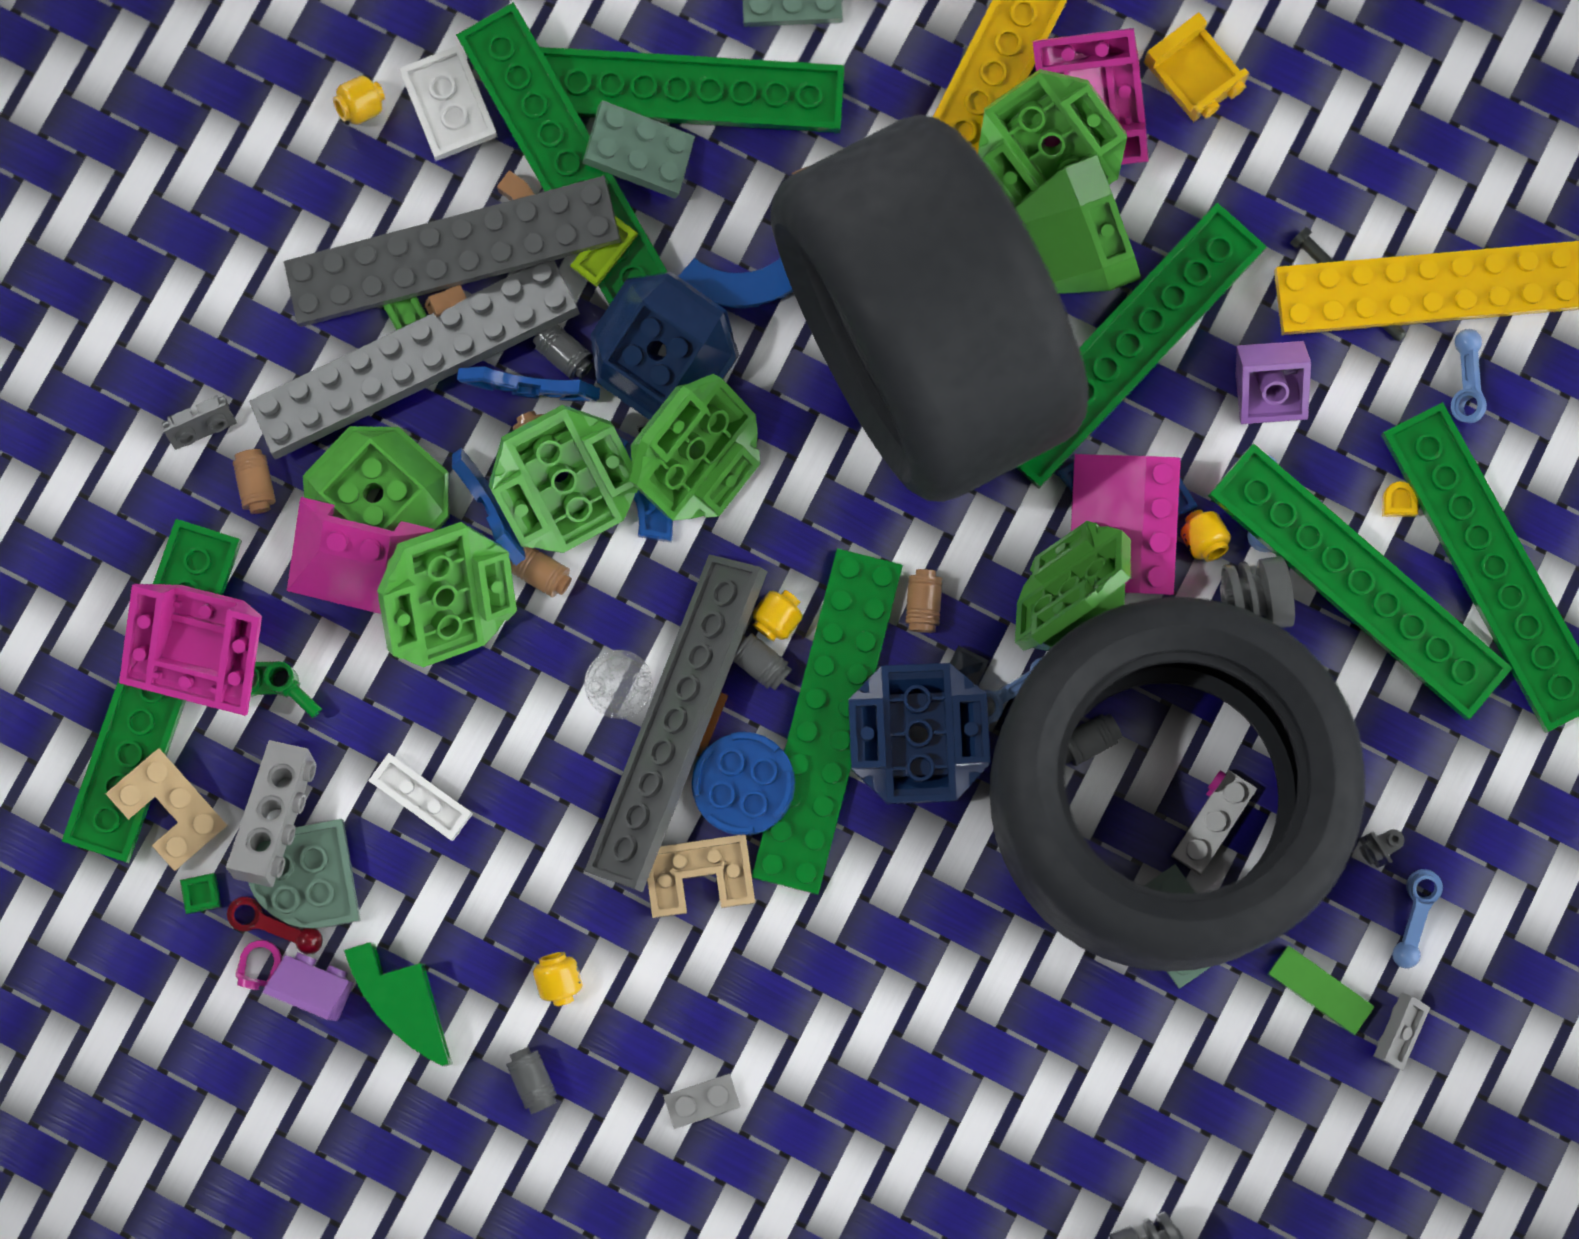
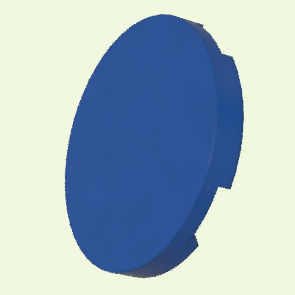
[691,732,795,836]

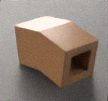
[497,170,534,201]
[425,285,466,317]

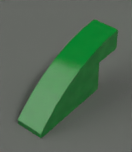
[344,942,453,1066]

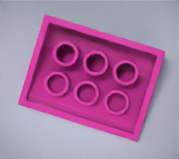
[1071,454,1181,595]

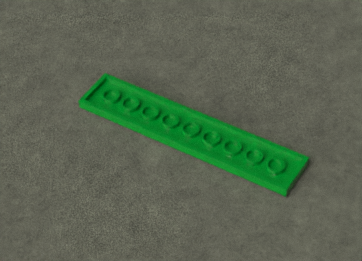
[456,2,668,305]
[540,47,845,133]
[1016,202,1267,489]
[1381,402,1579,733]
[1208,443,1512,720]
[61,519,242,863]
[752,548,903,895]

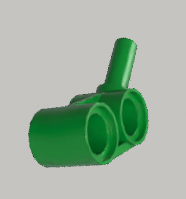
[251,661,322,718]

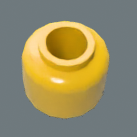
[333,76,385,125]
[1180,510,1231,562]
[752,590,803,642]
[533,952,582,1006]

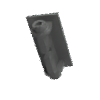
[162,395,237,450]
[1359,829,1404,868]

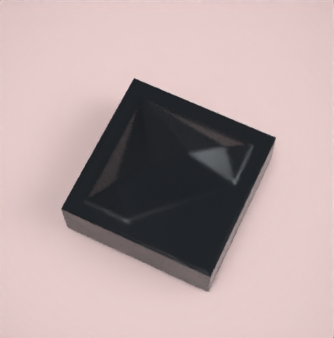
[950,645,989,685]

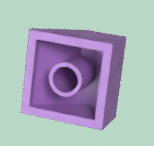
[1236,341,1311,424]
[263,952,354,1021]

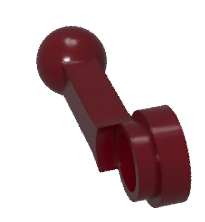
[227,896,323,955]

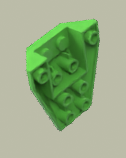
[1014,154,1142,294]

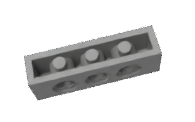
[226,740,316,888]

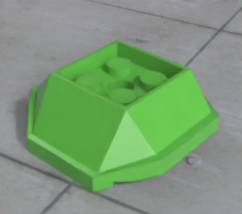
[978,69,1127,207]
[629,374,761,521]
[489,404,638,553]
[303,426,450,531]
[1015,521,1131,651]
[377,522,517,667]

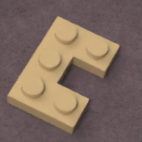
[105,748,227,871]
[647,835,755,918]

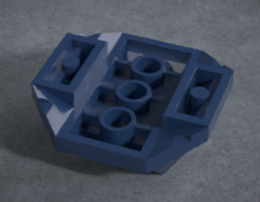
[591,272,739,420]
[848,663,990,804]

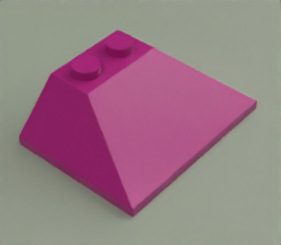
[1033,28,1149,165]
[287,497,434,614]
[119,584,262,716]

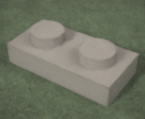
[1374,992,1430,1071]
[664,1074,741,1129]

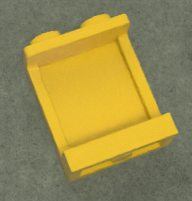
[1144,12,1249,122]

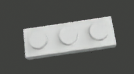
[368,753,473,841]
[1171,770,1257,875]

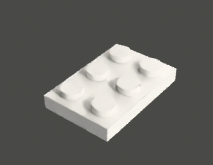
[399,45,498,161]

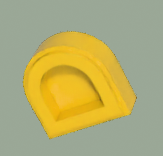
[1382,481,1418,517]

